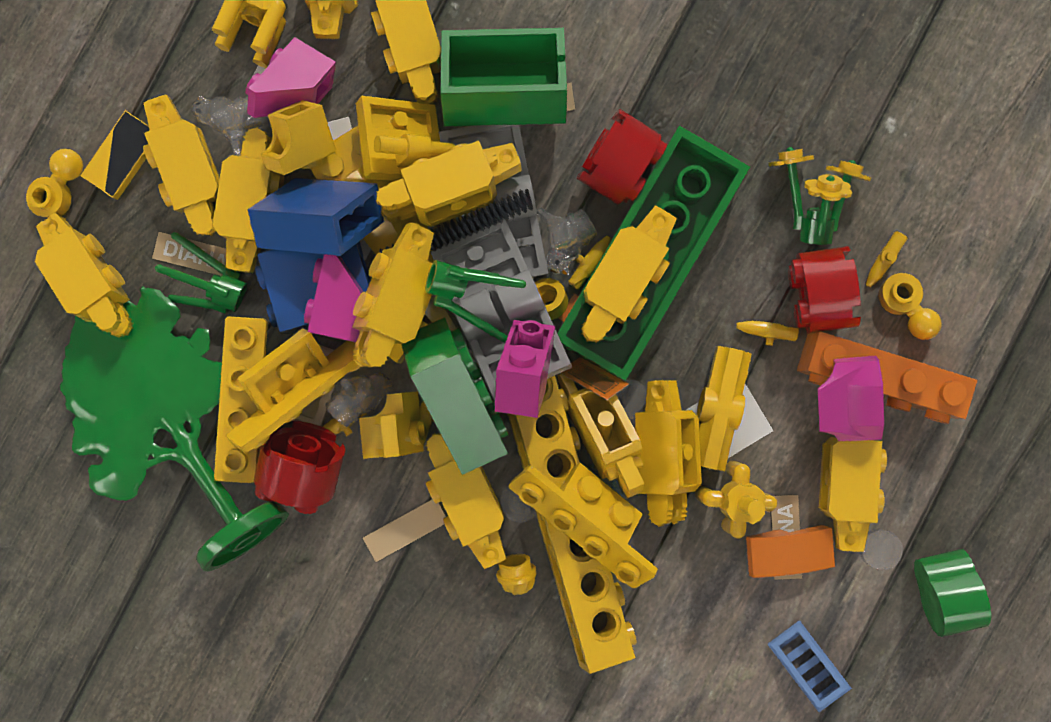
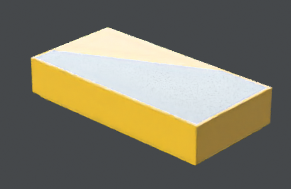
[80,110,150,200]

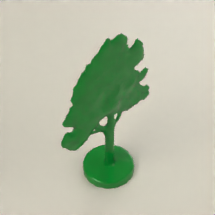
[60,286,289,572]

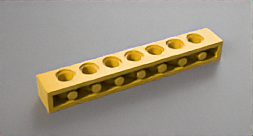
[507,375,637,674]

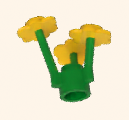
[768,147,871,245]

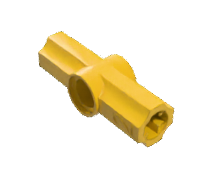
[696,346,752,471]

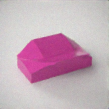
[817,356,884,441]

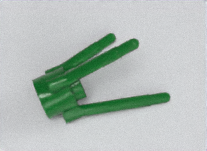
[155,232,247,314]
[425,260,526,343]

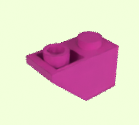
[245,37,336,118]
[304,254,363,342]
[495,320,555,418]

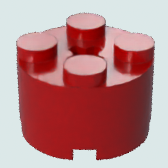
[577,109,667,205]
[788,246,861,334]
[254,421,346,514]

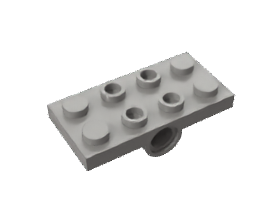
[439,125,548,278]
[431,219,572,400]

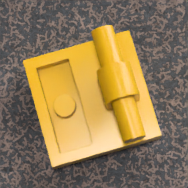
[355,96,455,181]

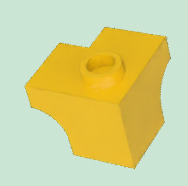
[260,100,337,175]
[359,391,427,459]

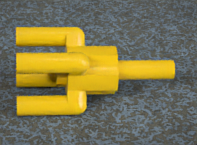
[212,0,286,68]
[695,461,778,539]

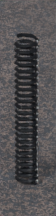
[379,189,533,254]

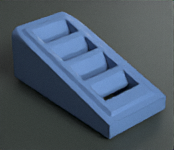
[768,620,852,712]

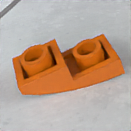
[746,525,835,578]

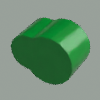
[914,549,992,637]

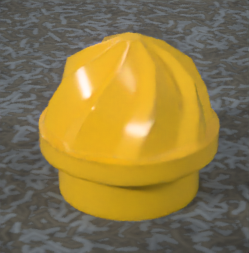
[496,554,537,595]

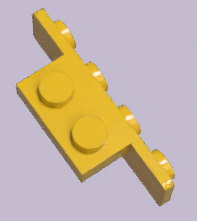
[214,316,268,483]
[226,328,360,453]
[508,463,658,588]

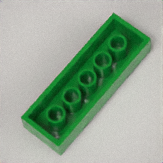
[557,125,750,381]

